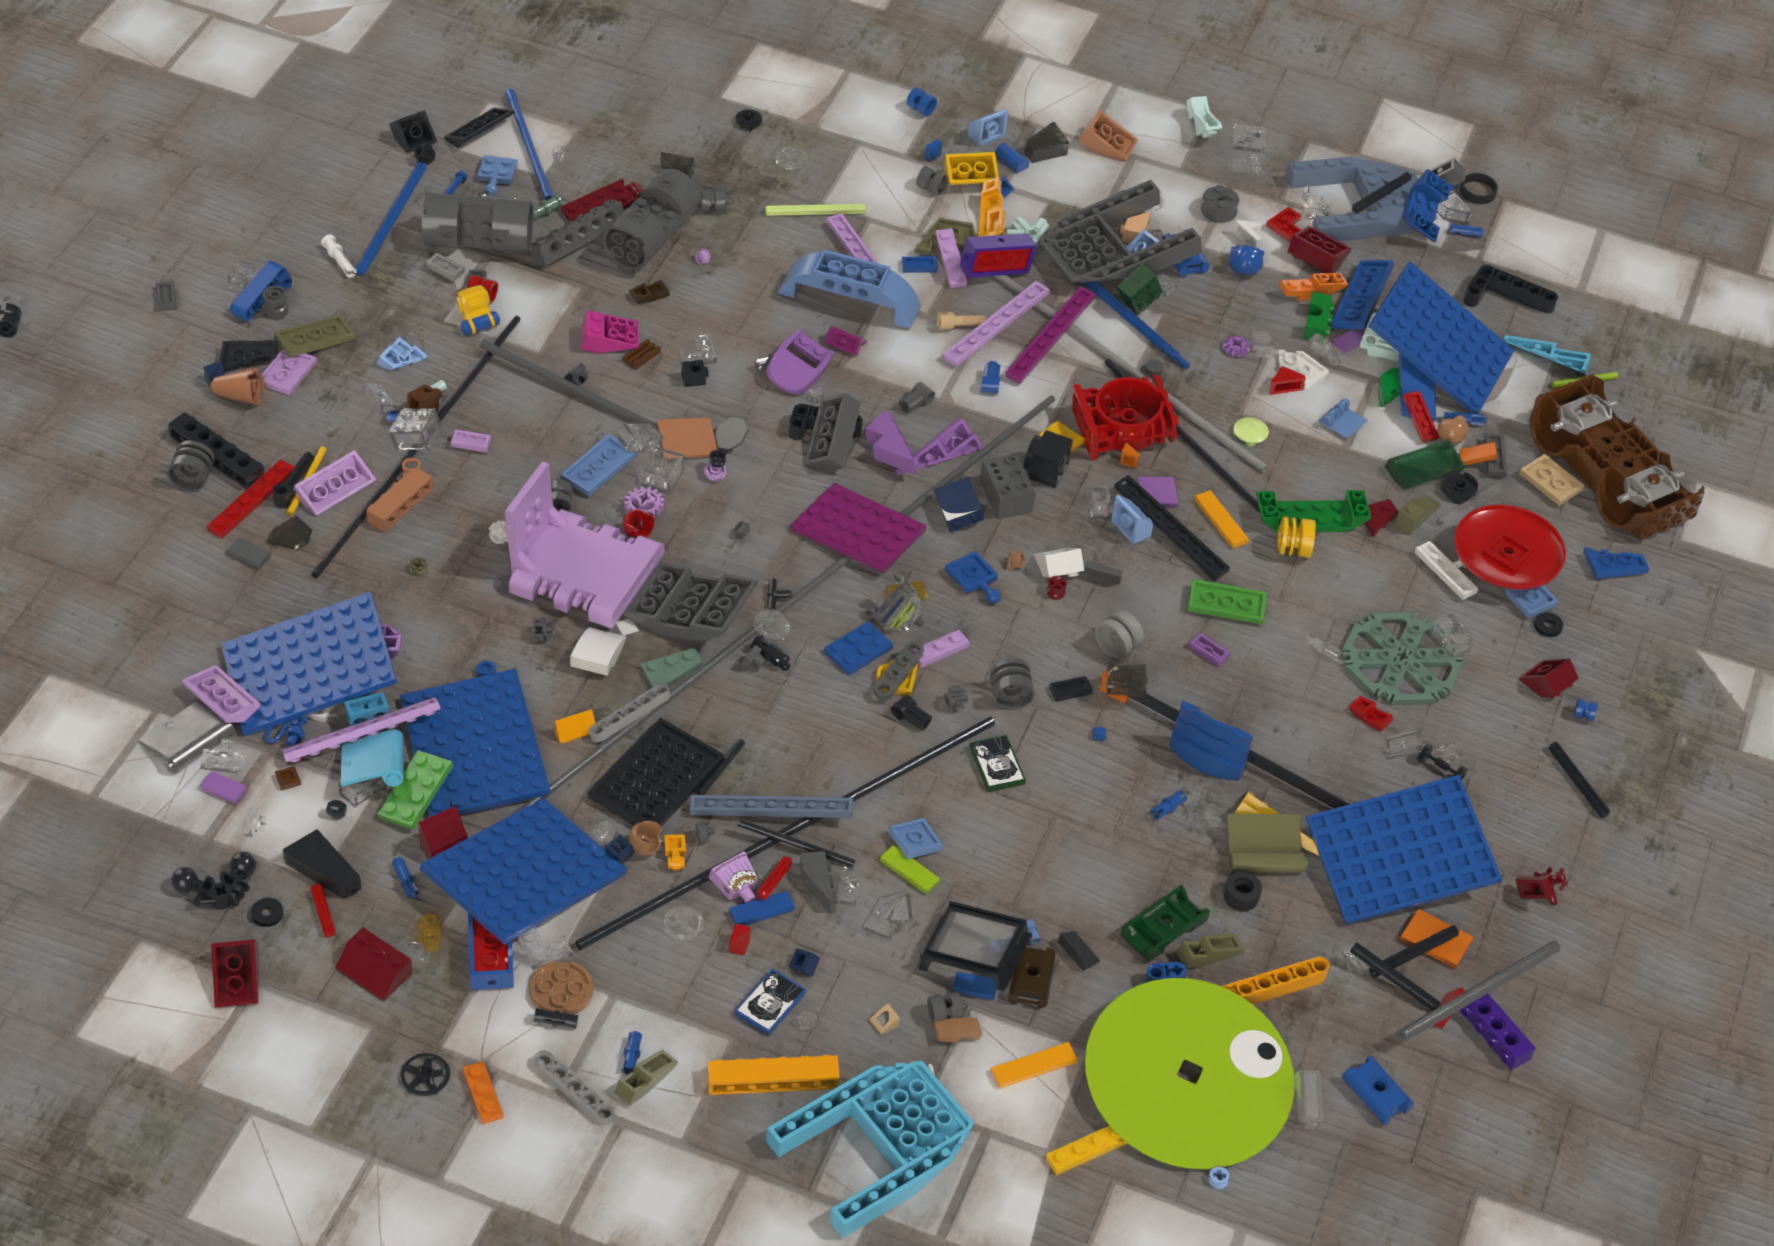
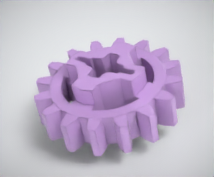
[624,486,665,519]

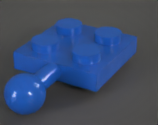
[945,551,1001,604]

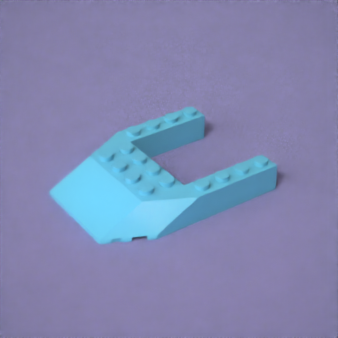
[766,1061,974,1239]

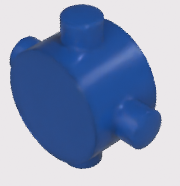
[1092,727,1107,741]

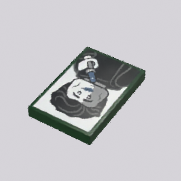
[969,735,1026,792]

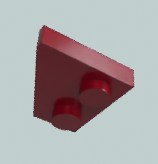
[1364,499,1398,537]

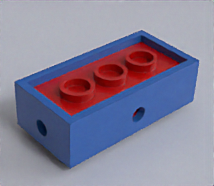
[468,913,514,990]

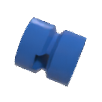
[906,87,937,117]

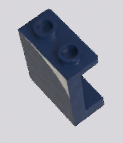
[934,477,984,532]

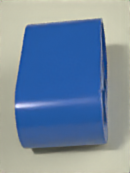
[1144,962,1186,983]

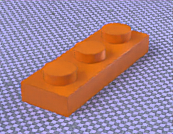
[463,1061,503,1125]

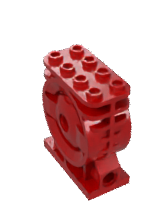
[1072,374,1179,461]

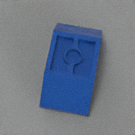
[1403,169,1452,242]

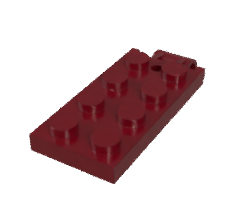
[560,179,643,232]

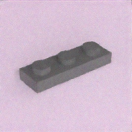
[1484,433,1507,478]

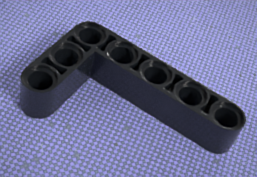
[1464,265,1558,313]

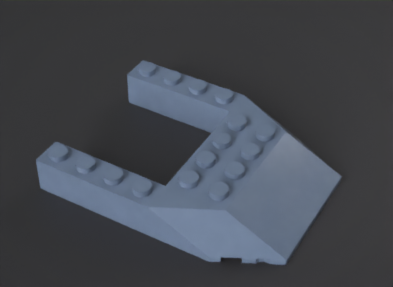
[1286,156,1437,241]

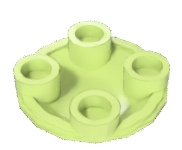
[1233,417,1269,447]

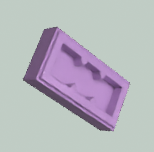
[451,429,491,453]

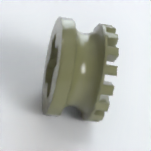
[410,557,427,576]

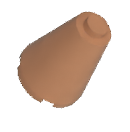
[211,368,265,405]

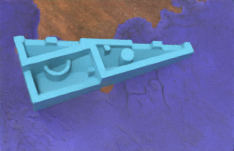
[1504,335,1591,375]

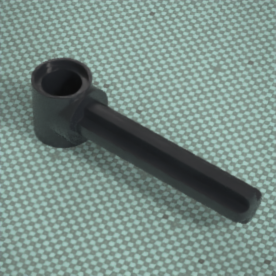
[272,452,314,508]

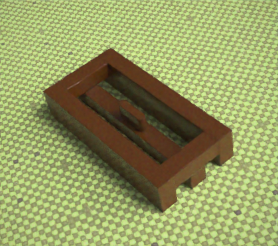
[623,339,661,370]

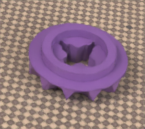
[1222,335,1251,357]

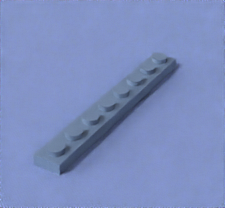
[690,795,853,818]

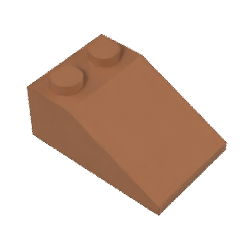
[1078,110,1138,162]

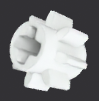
[489,520,508,544]

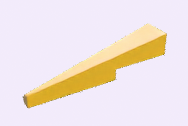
[1234,791,1319,856]

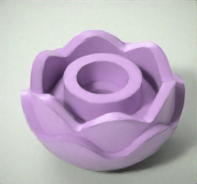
[704,462,727,482]

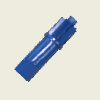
[1443,412,1487,426]
[392,857,419,899]

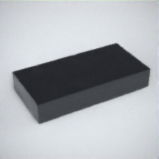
[1049,676,1092,702]

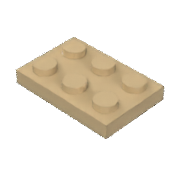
[1519,454,1585,506]

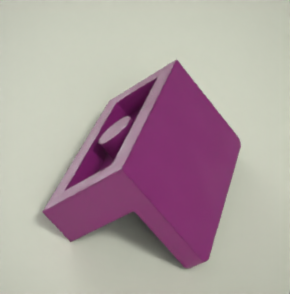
[824,326,867,356]

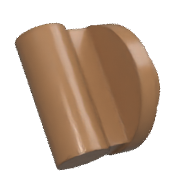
[1007,550,1026,571]

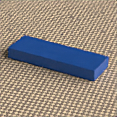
[729,891,795,926]

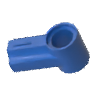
[980,361,1001,394]

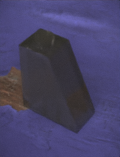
[1024,122,1069,163]

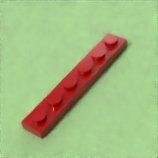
[207,459,295,539]

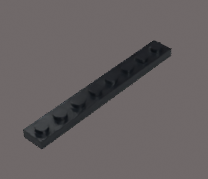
[1114,475,1230,581]

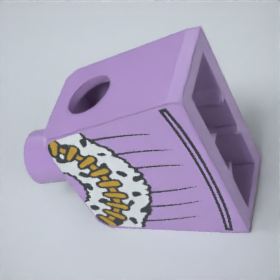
[709,851,758,903]

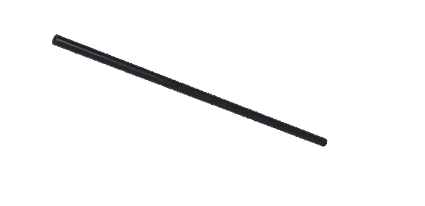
[1104,359,1260,513]

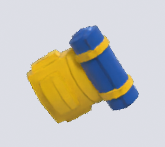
[456,285,500,336]

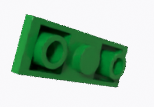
[1377,368,1400,407]

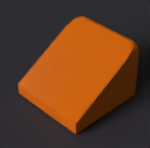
[1120,443,1140,469]

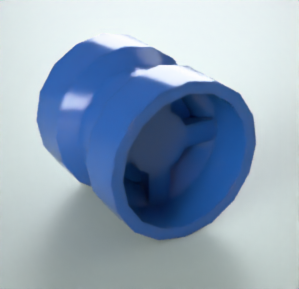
[1574,698,1598,722]

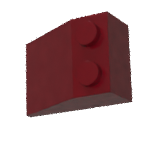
[211,939,259,1008]

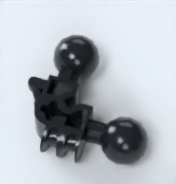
[171,851,257,910]

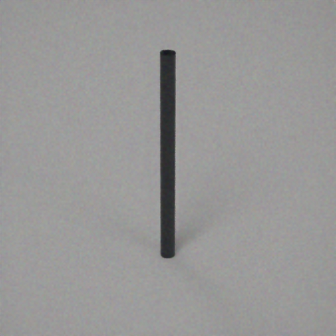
[738,819,856,867]

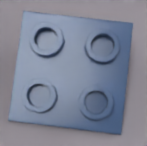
[1318,399,1368,439]

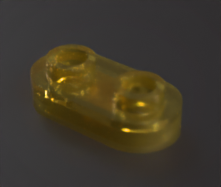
[419,913,441,952]

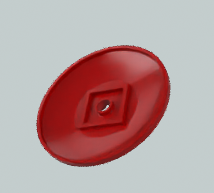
[1454,505,1566,590]

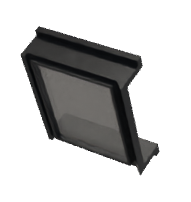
[919,901,1032,992]

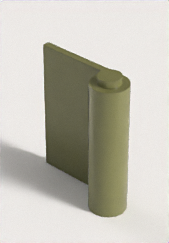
[1227,814,1308,873]

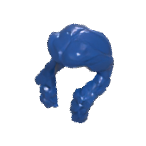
[1229,245,1264,276]

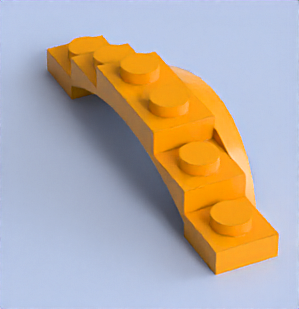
[978,177,1006,236]

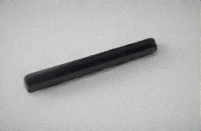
[1352,172,1412,213]
[1548,742,1610,818]
[1369,925,1459,978]
[1350,942,1441,1011]

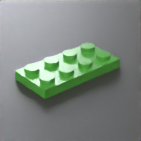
[1188,579,1267,625]
[377,750,454,830]

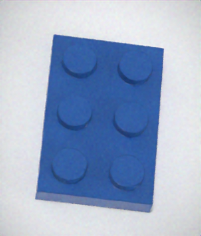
[824,621,893,676]

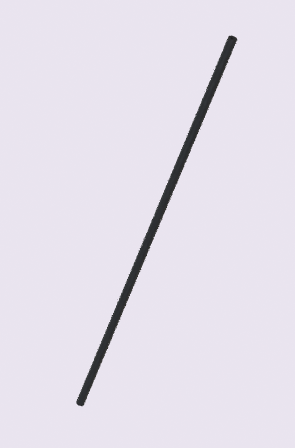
[312,316,521,578]

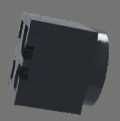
[1023,430,1073,488]

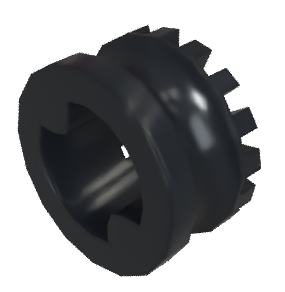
[709,449,726,467]

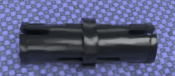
[533,1008,578,1029]

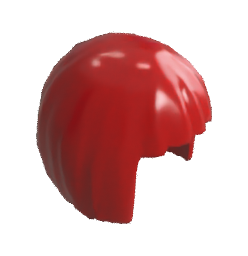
[623,509,655,539]

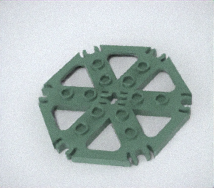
[1341,612,1464,705]

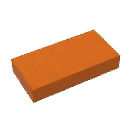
[1460,442,1498,466]

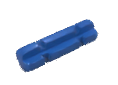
[1449,224,1483,237]

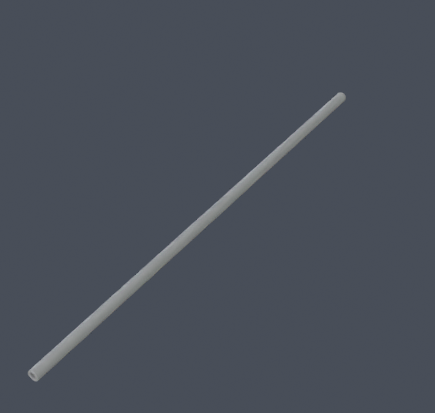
[994,275,1268,473]

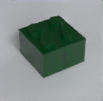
[1117,263,1163,315]

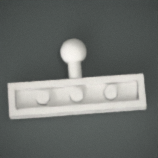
[1414,541,1478,600]

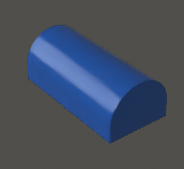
[995,142,1029,173]

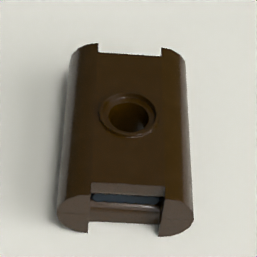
[1008,947,1055,1008]

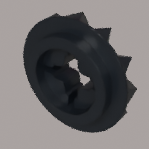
[736,110,762,130]

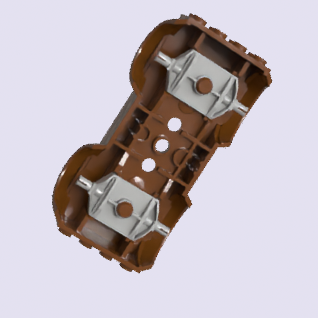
[1529,374,1705,540]

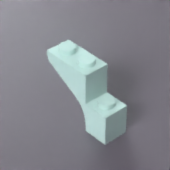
[1186,96,1222,138]

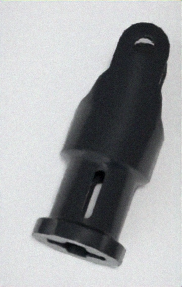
[750,635,790,671]

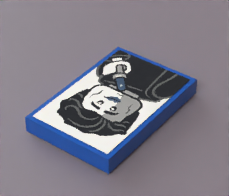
[734,969,806,1036]

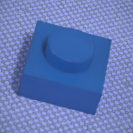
[925,139,942,162]

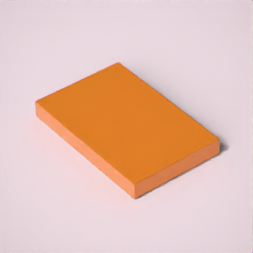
[1400,909,1474,969]

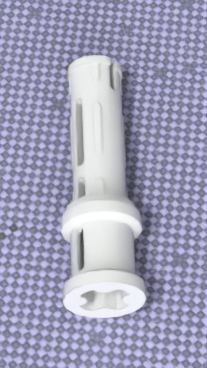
[321,234,356,278]

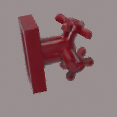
[1515,867,1568,905]

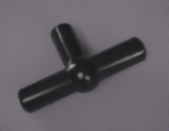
[767,578,792,612]

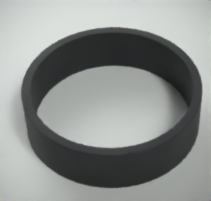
[1460,173,1498,204]

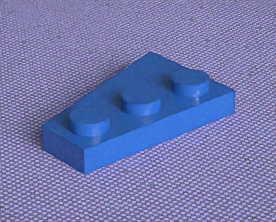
[1583,547,1649,579]

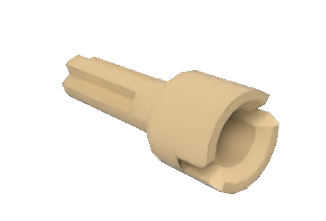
[937,312,986,329]

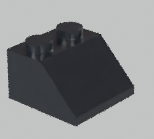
[389,110,438,153]

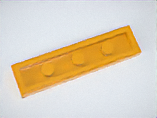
[1194,490,1249,549]
[991,1042,1078,1089]

